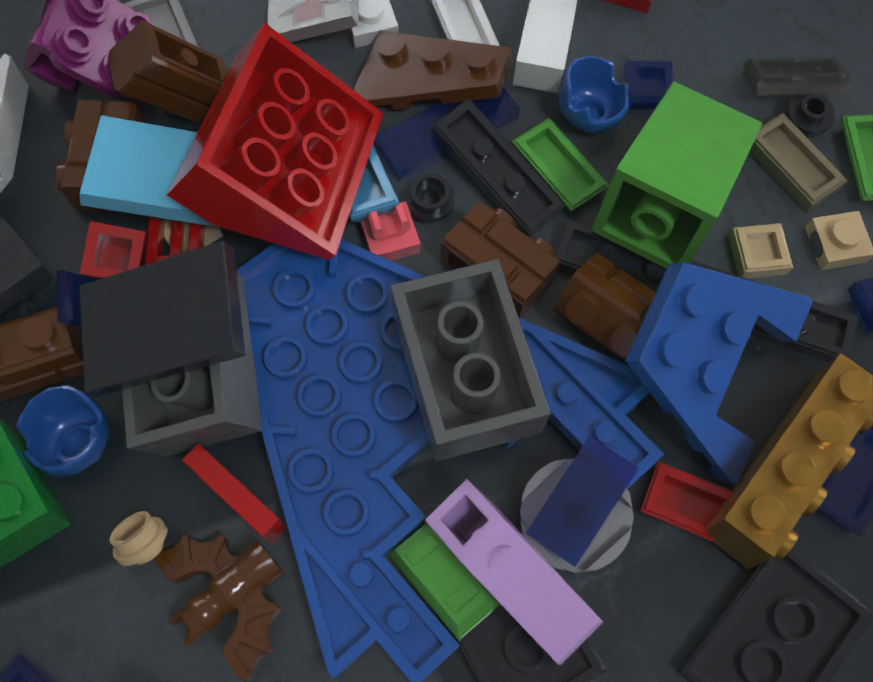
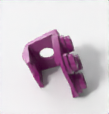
[22,0,153,98]

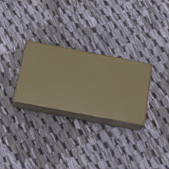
[749,113,848,213]

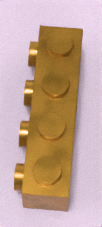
[705,353,873,569]

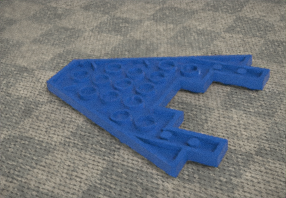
[237,239,664,682]

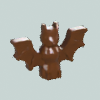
[154,534,284,682]

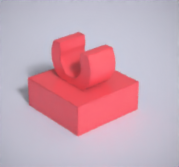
[359,201,421,261]

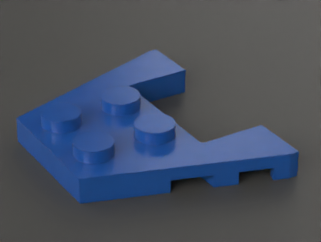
[626,262,813,485]

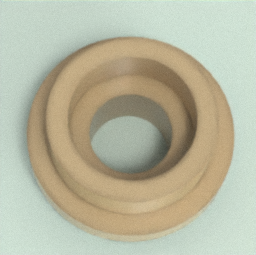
[109,511,168,566]

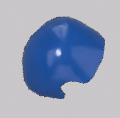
[557,55,629,134]
[16,385,110,477]

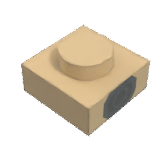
[805,211,873,270]

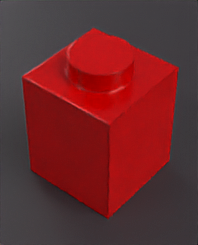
[80,221,147,282]

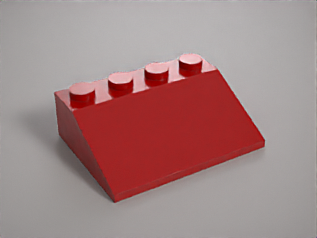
[167,22,383,260]

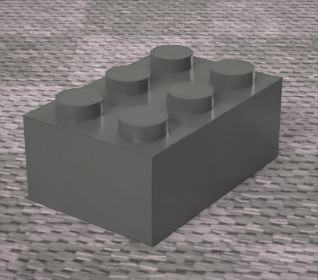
[390,259,551,462]
[122,274,263,456]

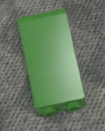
[591,81,763,269]

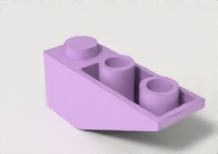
[425,479,603,665]

